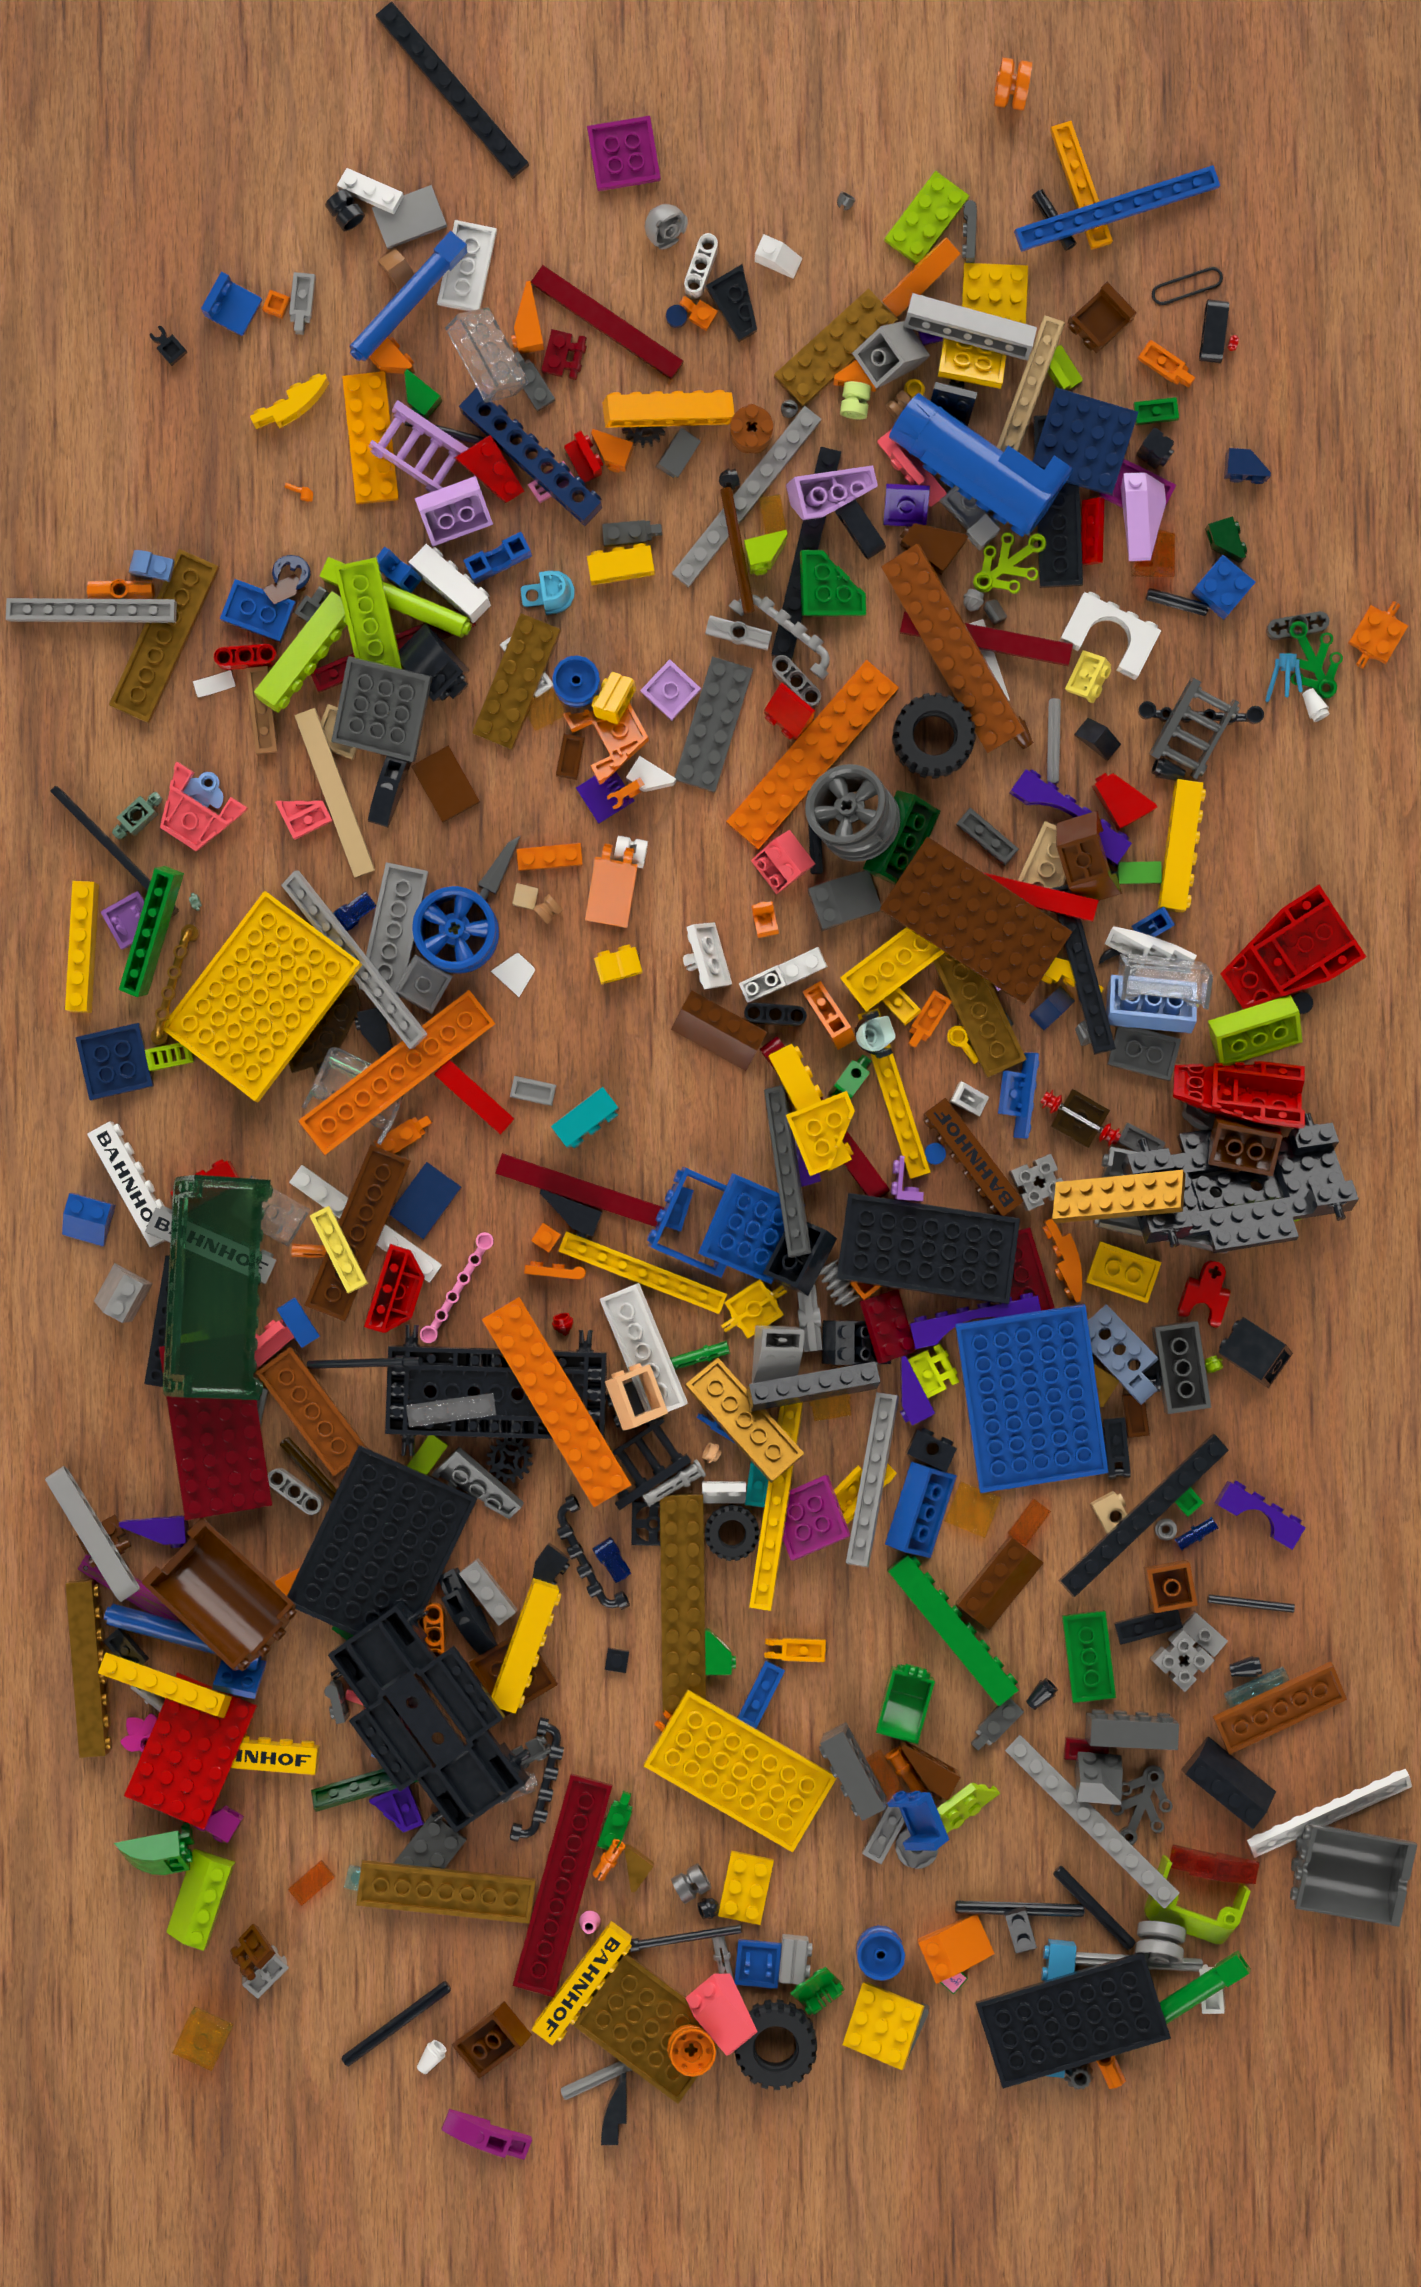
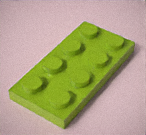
[884,170,970,264]

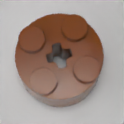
[730,404,773,454]

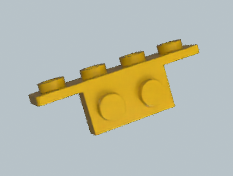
[834,1463,897,1525]

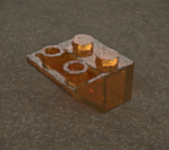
[1131,529,1175,577]

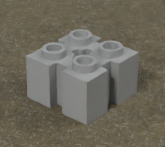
[1009,1154,1063,1211]
[1150,1629,1215,1692]

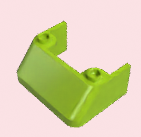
[1144,1855,1251,1944]

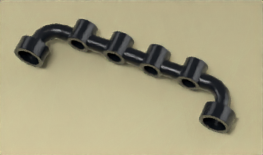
[1138,701,1264,725]
[557,1494,630,1610]
[509,1717,564,1842]

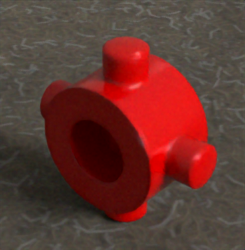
[1227,335,1239,351]

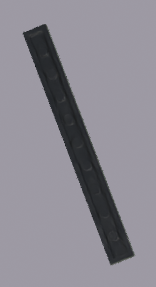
[375,1,529,179]
[771,447,841,660]
[1058,1434,1229,1597]

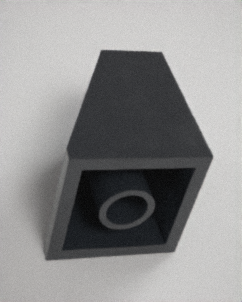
[1219,1317,1293,1389]

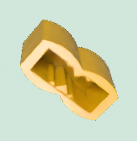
[594,944,642,985]

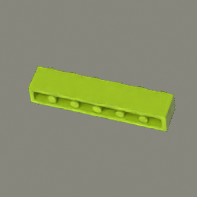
[254,591,347,713]

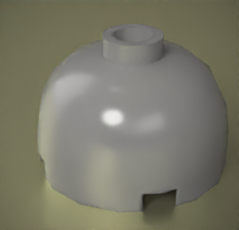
[644,204,688,249]

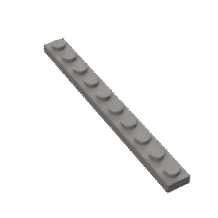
[672,406,821,588]
[281,871,428,1049]
[1005,1735,1180,1909]

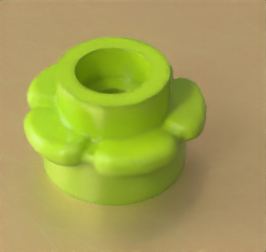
[1205,1356,1224,1373]

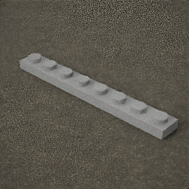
[6,598,177,623]
[846,1392,899,1568]

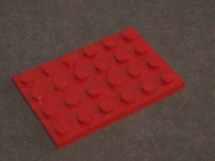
[124,1672,258,1830]

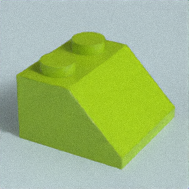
[744,530,787,576]

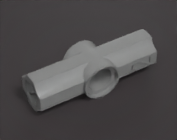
[705,615,772,651]
[797,1285,822,1352]

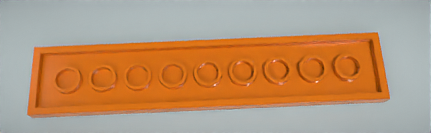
[726,660,899,850]
[298,990,495,1156]
[482,1297,632,1507]

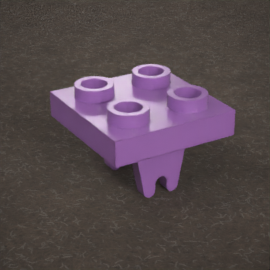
[100,891,145,950]

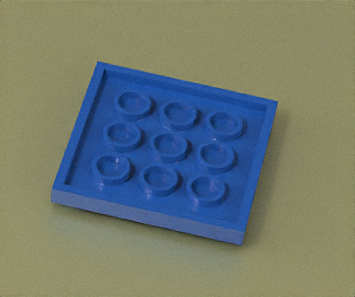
[698,1173,805,1284]

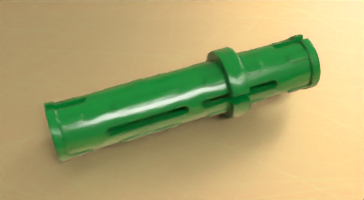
[670,1340,730,1370]

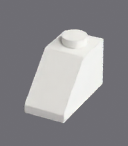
[755,234,802,279]
[626,756,676,792]

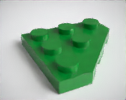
[800,550,866,616]

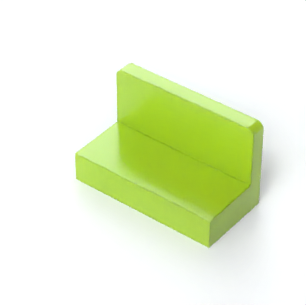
[1047,345,1083,391]

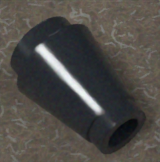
[1151,757,1185,781]
[1229,1656,1262,1677]
[1026,1678,1058,1710]

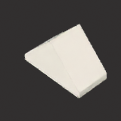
[950,1081,989,1116]

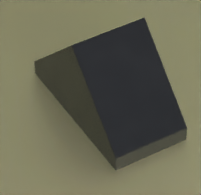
[1074,718,1121,761]

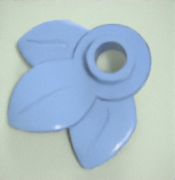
[183,772,223,809]

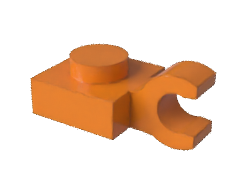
[679,296,718,331]
[607,778,645,809]

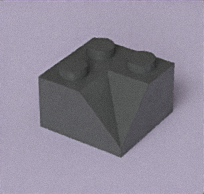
[1075,1752,1123,1805]

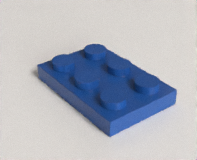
[220,579,296,643]

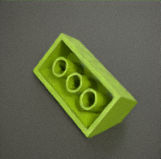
[1208,995,1303,1066]
[166,1848,235,1951]

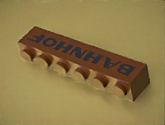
[923,1098,1023,1216]

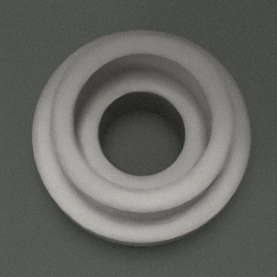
[1155,1518,1177,1540]

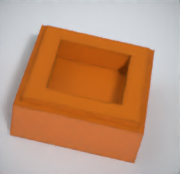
[262,290,291,319]

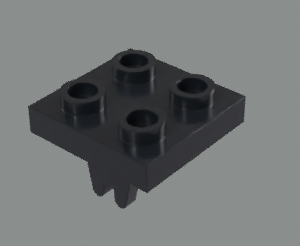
[930,379,977,427]

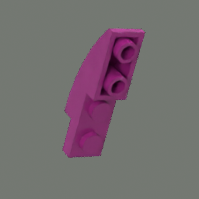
[441,2109,532,2160]

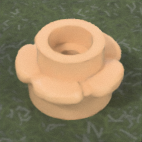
[702,1443,721,1463]

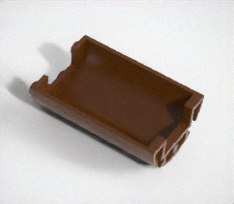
[141,1517,297,1671]

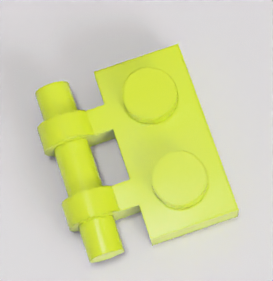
[908,1343,960,1398]

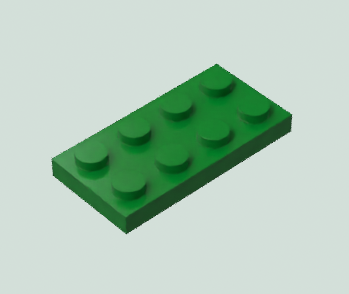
[1062,1610,1116,1703]

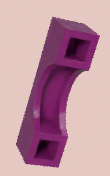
[194,1805,244,1843]

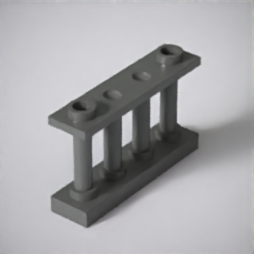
[1149,677,1240,779]

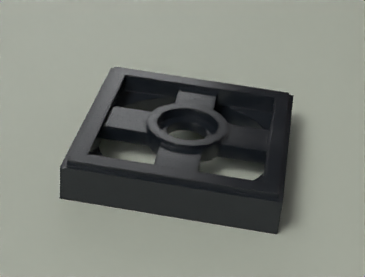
[631,1501,660,1546]

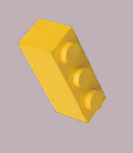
[587,543,655,586]

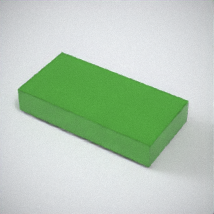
[1117,861,1162,884]

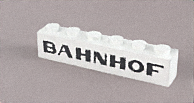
[87,1121,164,1247]

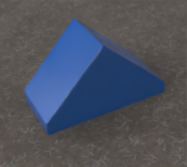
[1132,907,1175,937]

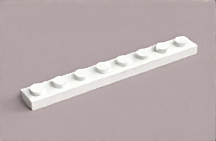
[289,1165,442,1283]
[1247,1769,1412,1858]

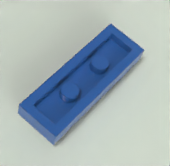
[737,1660,785,1729]

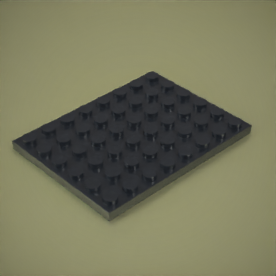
[287,1444,477,1635]

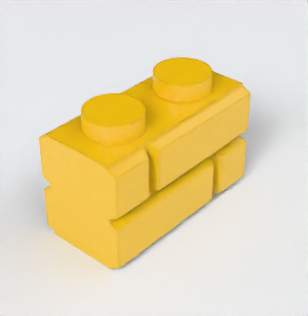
[592,672,636,725]

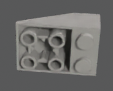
[752,1325,804,1383]

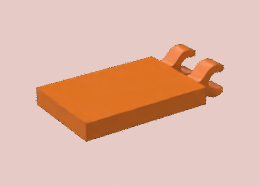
[585,843,638,928]

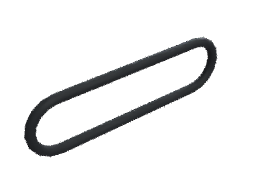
[1152,267,1223,305]

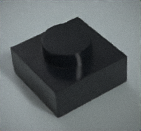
[605,1647,629,1673]

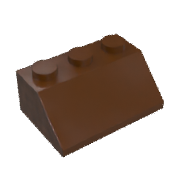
[1208,1116,1283,1176]

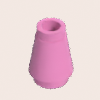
[579,1911,601,1934]

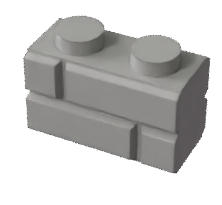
[778,1934,812,1984]

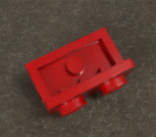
[564,431,603,483]

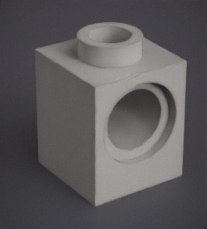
[966,513,1000,551]

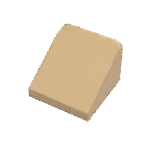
[512,883,538,910]

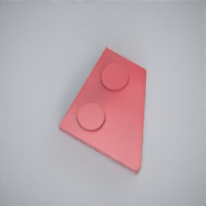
[275,801,333,840]

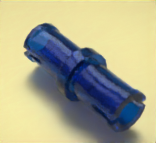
[1175,1516,1219,1551]

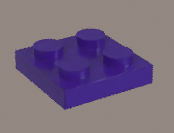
[883,484,930,526]

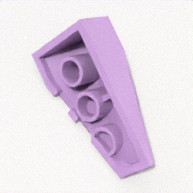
[786,465,878,520]
[1121,473,1166,561]

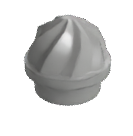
[963,589,984,611]

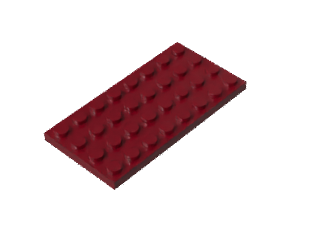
[159,1333,272,1520]

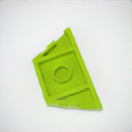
[937,1783,1000,1833]

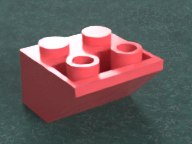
[751,830,815,895]

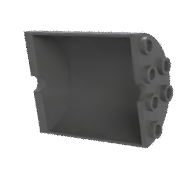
[1290,1823,1417,1927]

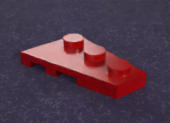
[454,435,525,503]

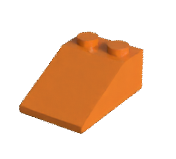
[917,1914,995,1984]

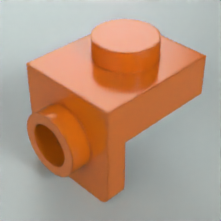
[752,901,779,938]

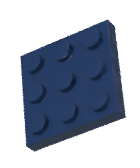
[75,1023,154,1101]

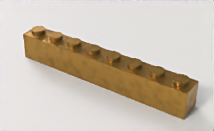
[66,1579,112,1758]

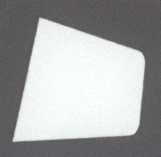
[491,953,535,997]

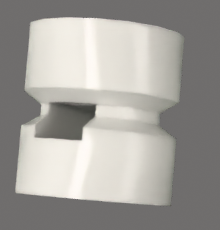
[613,836,648,869]

